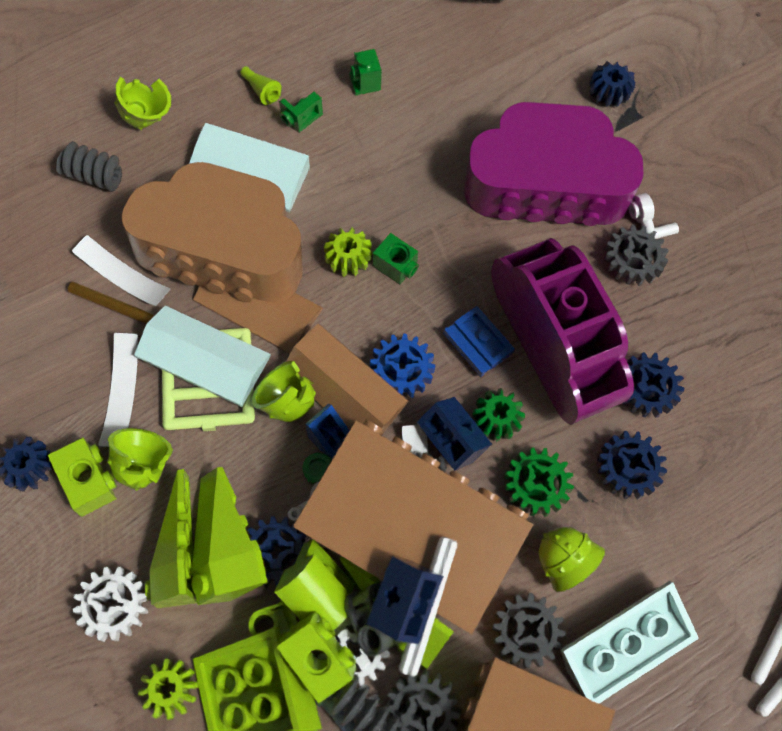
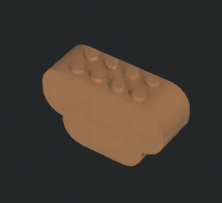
[122,162,303,302]

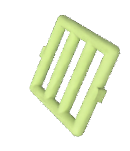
[162,328,255,432]

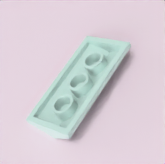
[134,306,271,407]
[561,581,699,703]

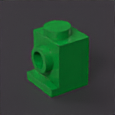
[349,49,382,96]

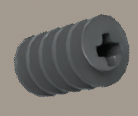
[56,141,122,191]
[327,674,402,731]

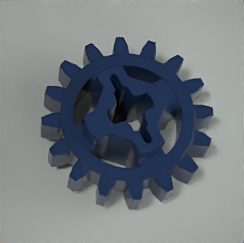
[622,352,685,418]
[597,431,667,500]
[248,516,308,588]

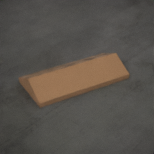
[193,286,323,354]
[286,324,409,431]

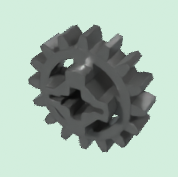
[604,225,669,286]
[492,593,566,669]
[387,669,461,731]

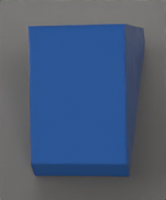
[305,404,350,460]

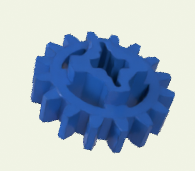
[370,333,435,398]

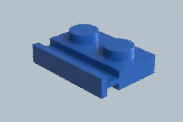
[443,306,515,377]

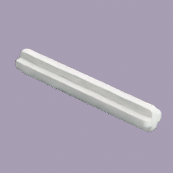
[399,537,457,676]

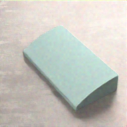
[189,123,310,213]

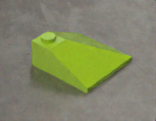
[193,628,322,731]

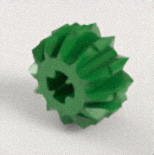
[472,388,525,442]

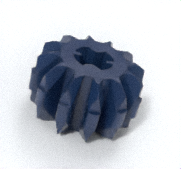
[589,61,636,108]
[0,436,54,492]

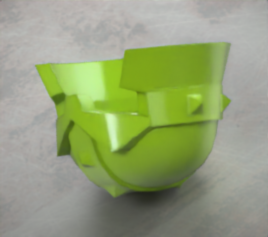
[114,76,171,130]
[252,360,316,422]
[108,428,173,491]
[538,527,605,592]

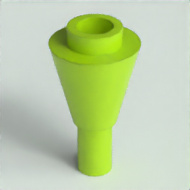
[240,66,282,105]

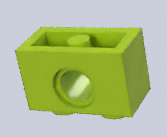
[48,437,117,517]
[276,612,356,703]

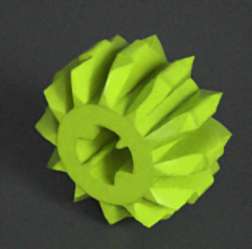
[324,227,372,277]
[138,658,199,720]

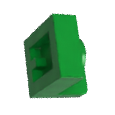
[279,92,323,133]

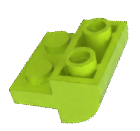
[274,539,355,629]

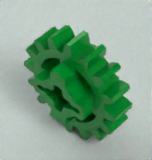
[504,447,574,517]

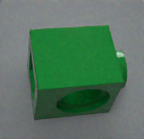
[373,232,419,285]

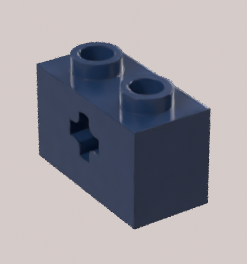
[417,397,493,471]
[367,556,444,644]

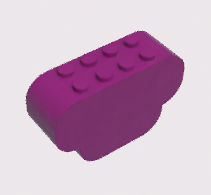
[464,102,644,226]
[491,238,634,425]

